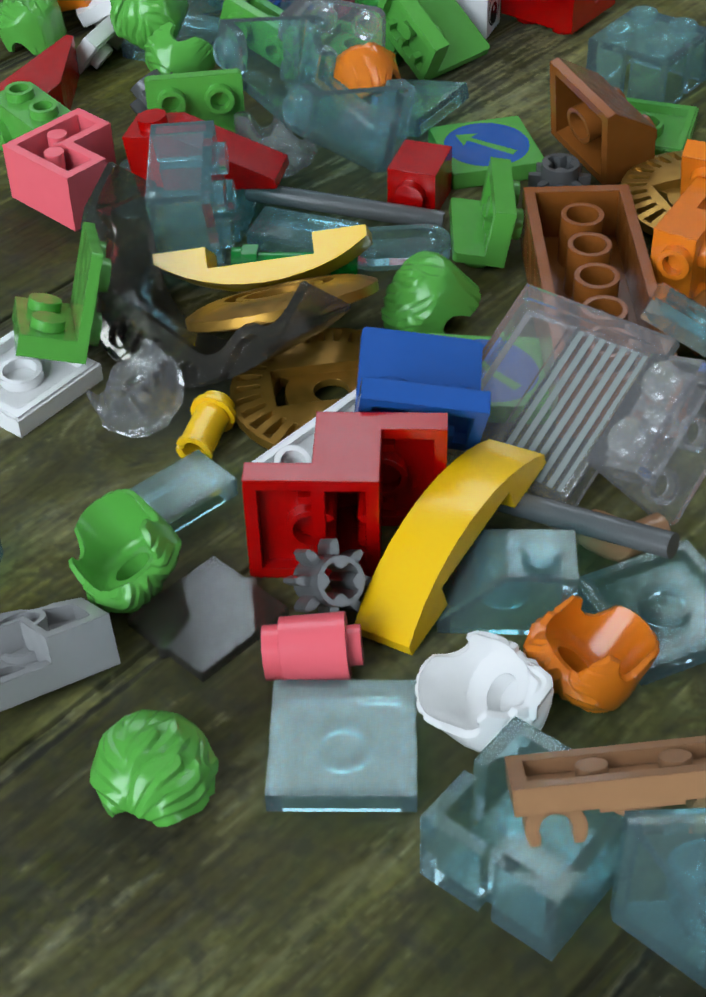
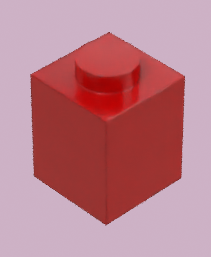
[387,139,452,210]

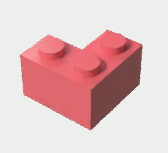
[2,108,118,232]

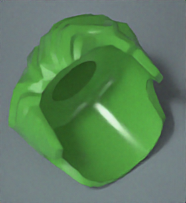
[0,0,68,56]
[110,0,189,50]
[144,22,222,75]
[381,251,481,334]
[68,488,182,613]
[89,709,219,827]

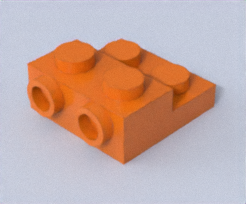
[650,177,706,326]

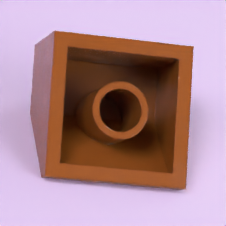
[550,57,657,185]

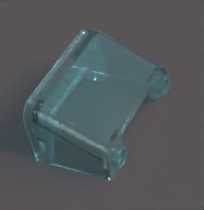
[213,15,417,173]

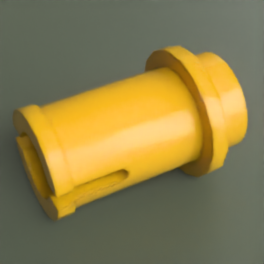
[176,390,237,466]

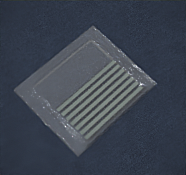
[447,283,680,532]

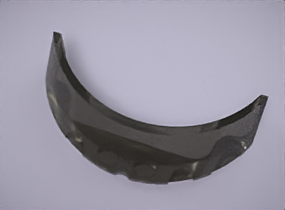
[80,162,351,388]

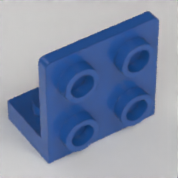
[354,327,491,451]

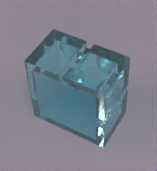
[586,5,706,104]
[145,120,236,274]
[420,716,646,961]

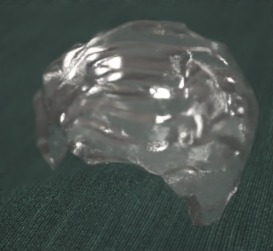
[233,111,318,178]
[86,339,185,438]

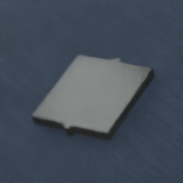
[127,556,289,682]

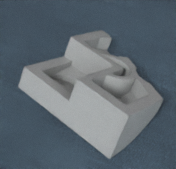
[0,597,121,712]

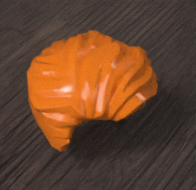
[327,42,403,116]
[523,595,660,713]

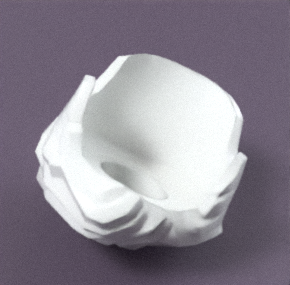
[414,630,554,754]

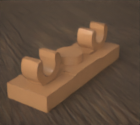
[504,735,706,848]

